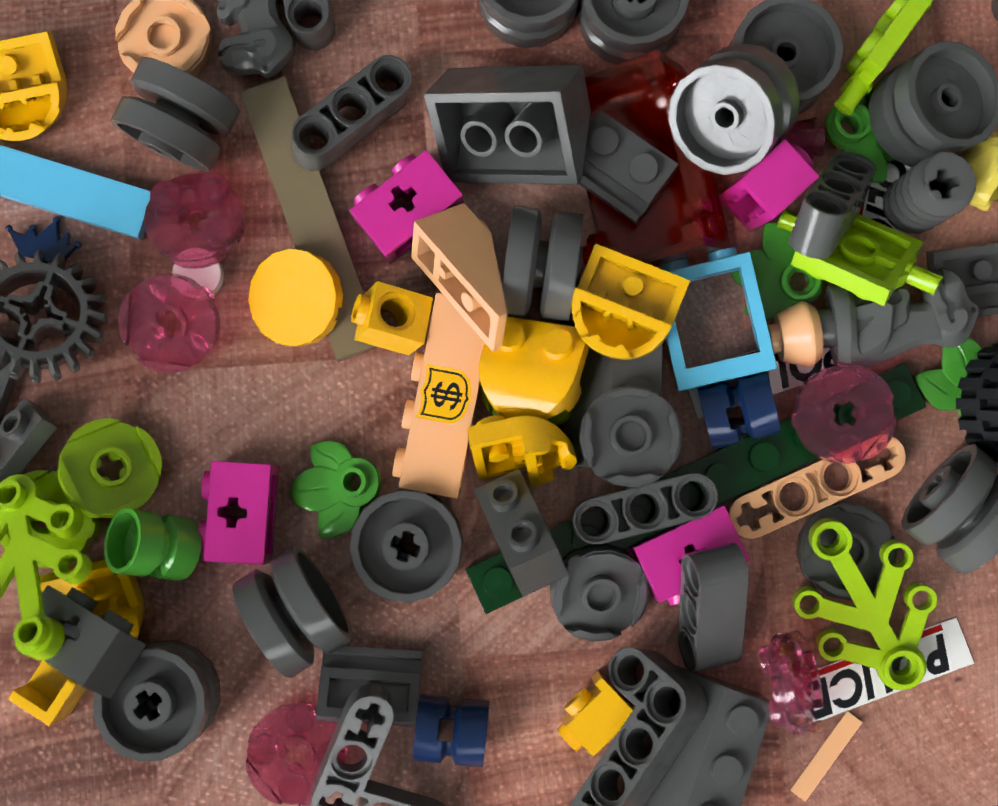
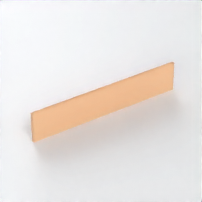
[790,711,862,802]

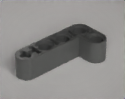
[569,647,708,806]

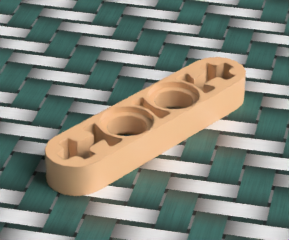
[726,434,906,539]

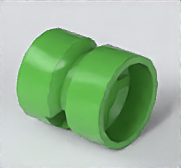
[104,508,201,581]

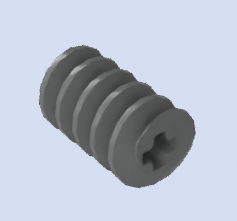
[883,152,976,234]

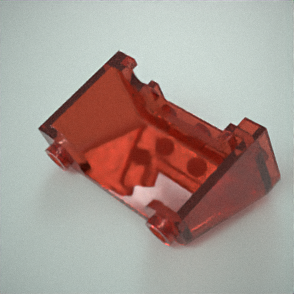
[583,50,729,268]

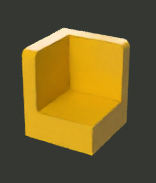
[8,661,87,726]

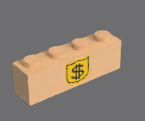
[392,293,485,499]

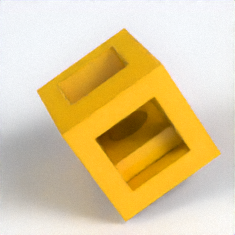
[557,670,633,757]

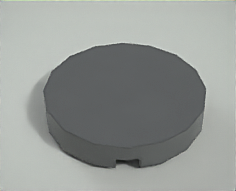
[579,385,682,487]
[796,502,898,600]
[550,544,649,642]

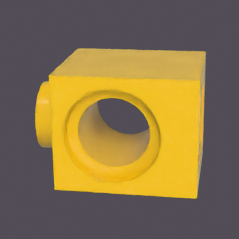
[351,281,433,356]

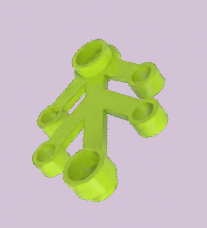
[0,474,92,661]
[792,518,938,690]

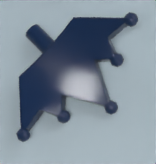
[5,216,82,263]

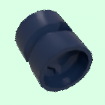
[697,372,781,449]
[413,694,490,768]

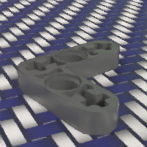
[311,684,444,806]

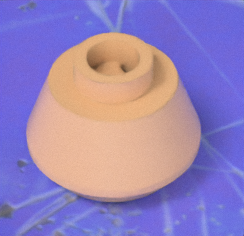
[767,301,823,367]

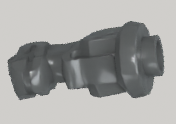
[217,0,296,79]
[817,268,979,370]

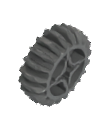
[0,249,108,383]

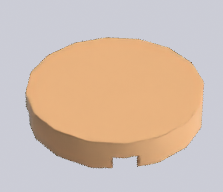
[115,0,213,77]

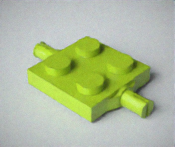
[834,0,933,115]
[777,208,943,306]

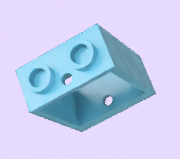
[659,247,777,392]

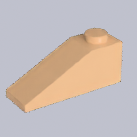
[411,203,507,352]

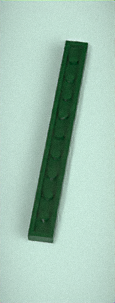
[465,363,927,614]

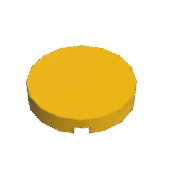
[248,249,343,347]

